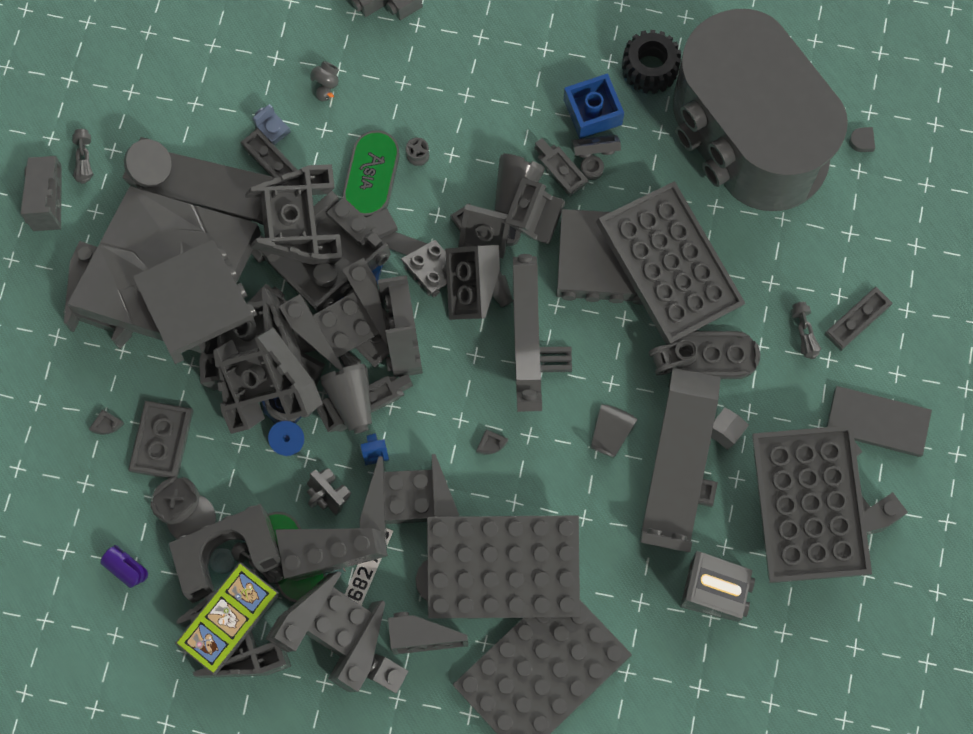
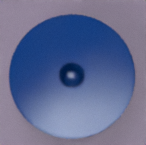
[268,421,304,456]

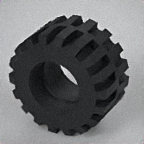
[622,30,681,94]

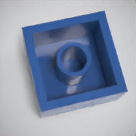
[563,73,624,139]

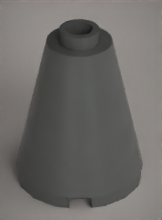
[495,153,545,214]
[320,364,372,434]

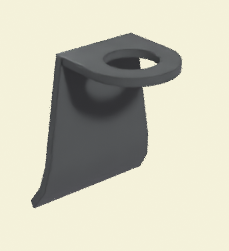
[590,404,638,458]

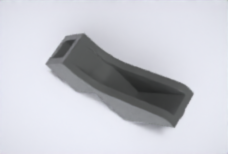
[351,0,423,21]

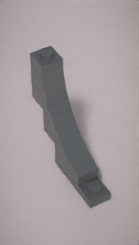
[513,254,542,412]

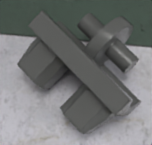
[307,468,351,516]

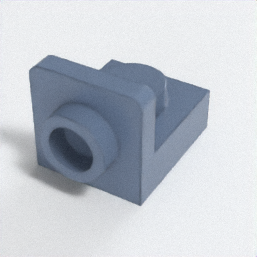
[253,104,291,145]

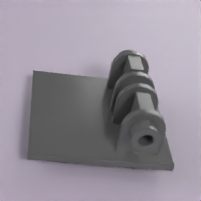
[401,240,447,298]

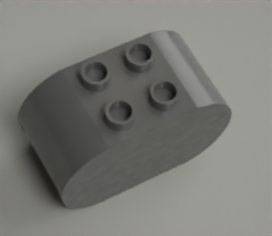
[673,9,848,211]

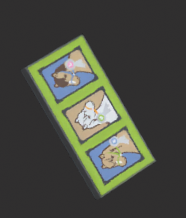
[175,562,280,675]

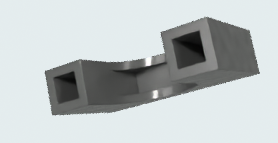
[169,504,282,603]

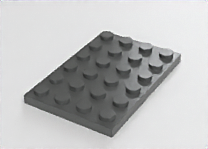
[596,181,746,345]
[752,425,872,583]
[427,515,580,618]
[453,600,632,734]

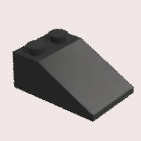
[445,245,500,320]
[388,612,469,655]

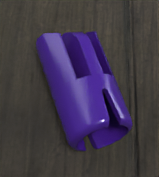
[100,545,149,588]

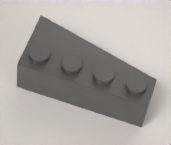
[276,528,388,581]

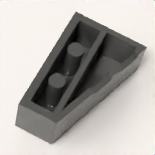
[21,156,62,231]

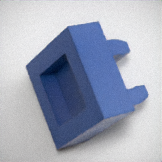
[360,433,389,466]

